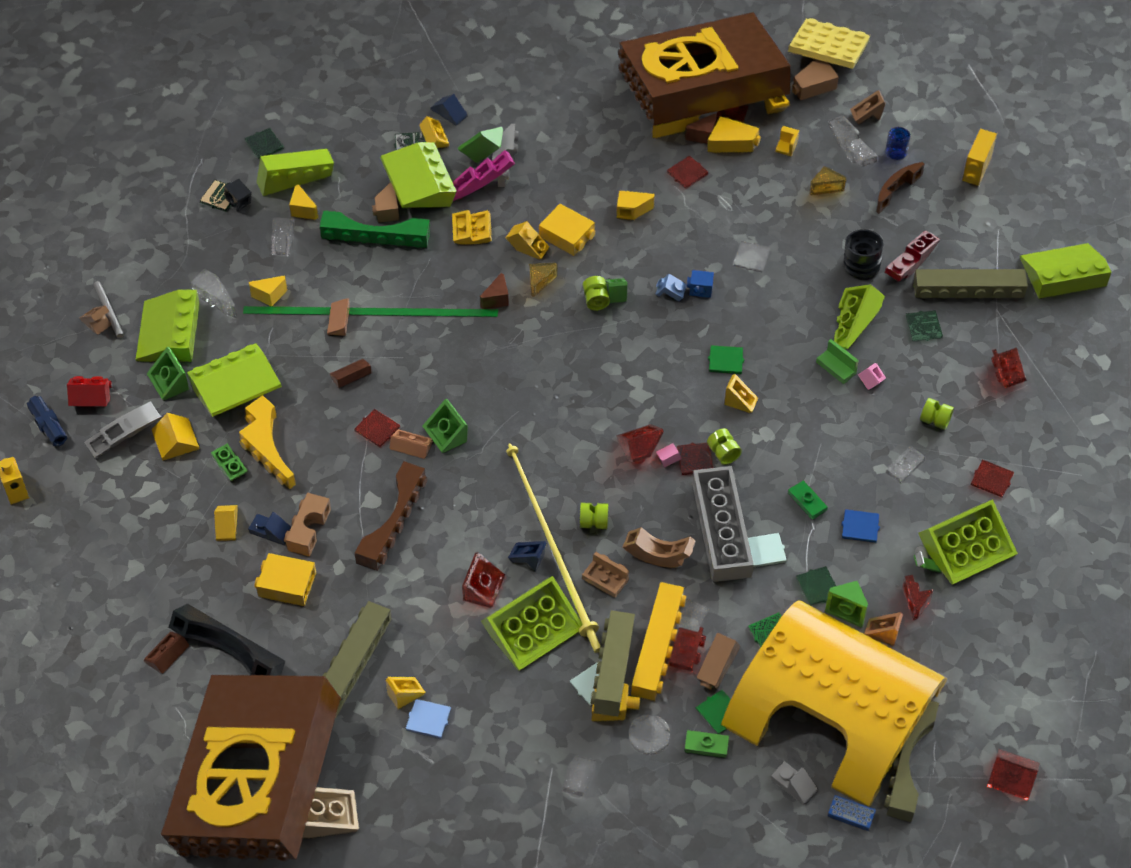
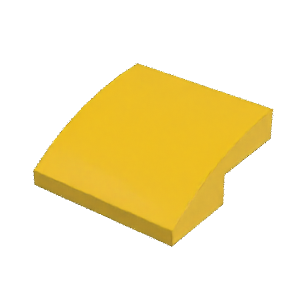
[452,210,492,244]

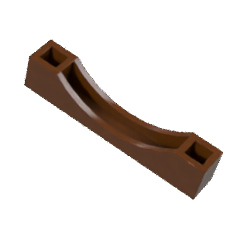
[355,461,427,571]

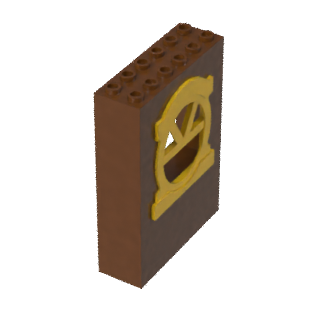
[618,12,791,126]
[161,675,341,861]

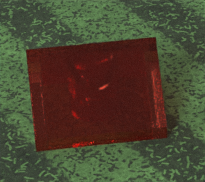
[462,552,505,608]
[987,749,1040,800]

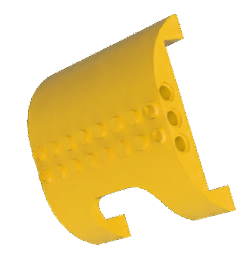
[721,600,947,807]

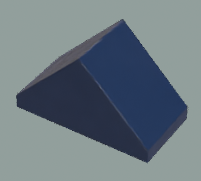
[431,94,467,126]

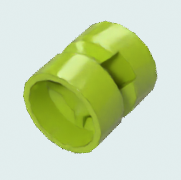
[582,276,610,311]
[920,398,954,430]
[707,428,742,465]
[580,503,608,529]

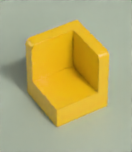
[775,126,799,156]

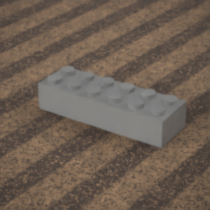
[692,466,754,582]

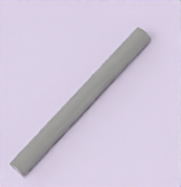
[94,281,124,338]

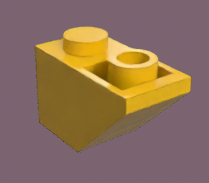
[617,190,655,220]
[506,221,550,260]

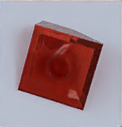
[616,424,664,464]

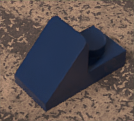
[248,512,291,546]
[508,541,547,572]

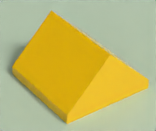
[151,413,199,461]

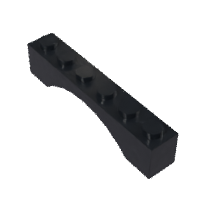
[168,604,285,676]

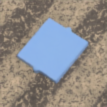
[406,699,451,739]

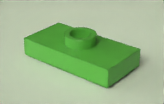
[684,730,729,758]

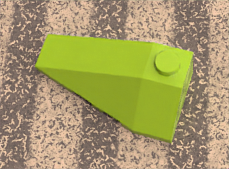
[834,284,885,349]

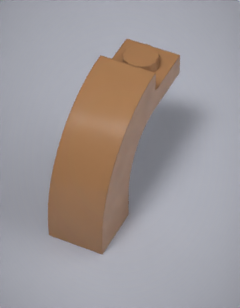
[622,527,695,567]

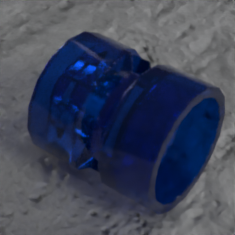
[885,127,911,160]

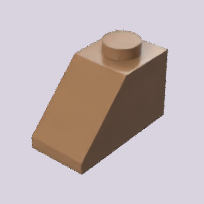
[372,182,399,223]

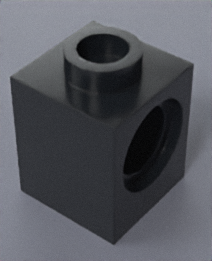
[224,179,252,211]

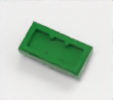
[788,480,828,520]

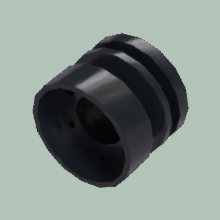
[843,229,884,278]

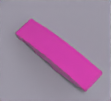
[452,150,515,201]

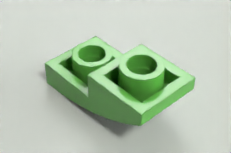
[211,443,247,481]

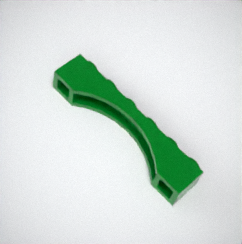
[320,211,430,248]

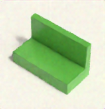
[816,339,859,384]

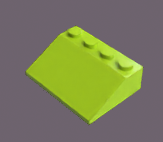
[380,142,457,208]
[1020,243,1111,299]
[136,290,200,362]
[187,343,282,417]
[918,500,1018,584]
[481,576,583,671]

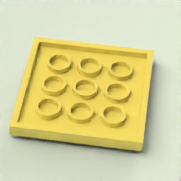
[788,19,870,69]

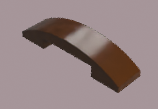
[876,162,925,214]

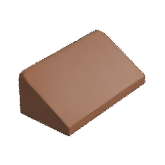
[327,298,350,336]
[389,429,433,459]

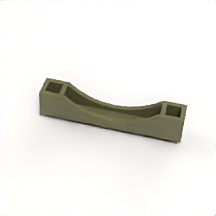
[884,701,939,822]

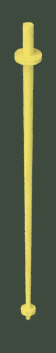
[506,444,601,653]

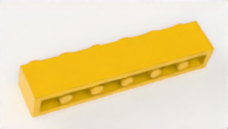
[631,582,687,701]

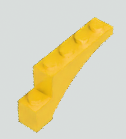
[239,395,296,489]

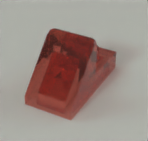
[902,575,934,621]

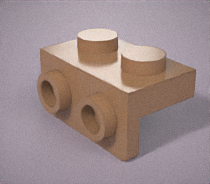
[582,552,629,598]

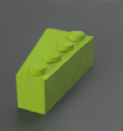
[256,149,334,196]

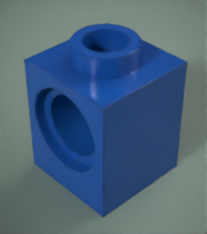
[687,270,714,298]

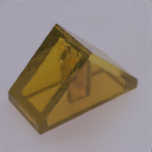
[809,166,846,195]
[529,263,558,297]

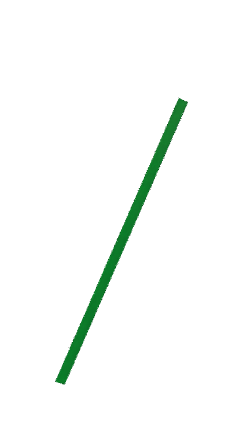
[243,306,498,317]

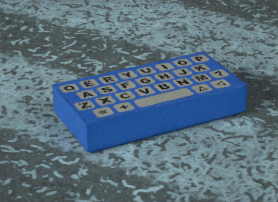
[828,795,876,831]

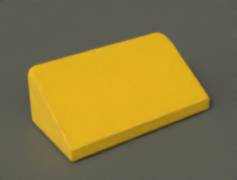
[420,116,449,148]

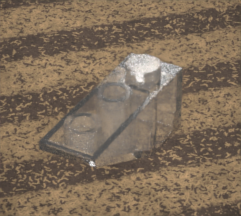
[190,269,237,318]

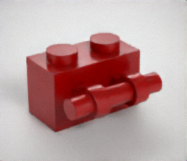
[67,376,112,406]

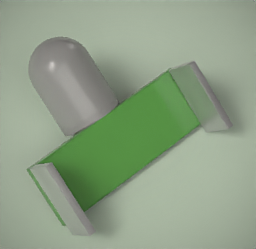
[914,546,943,574]

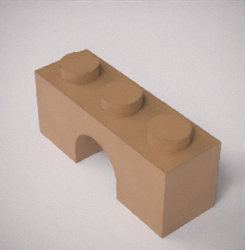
[284,493,331,557]

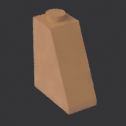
[792,59,838,100]
[697,632,741,689]

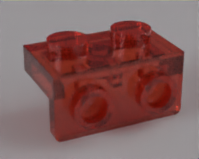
[991,347,1027,388]
[669,627,706,672]

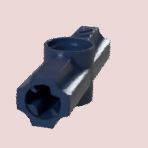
[26,396,68,447]

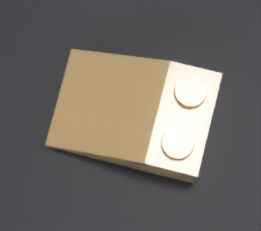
[302,787,359,838]

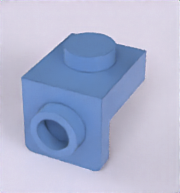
[656,274,687,301]

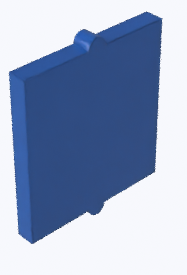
[841,509,880,543]

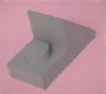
[771,761,817,805]

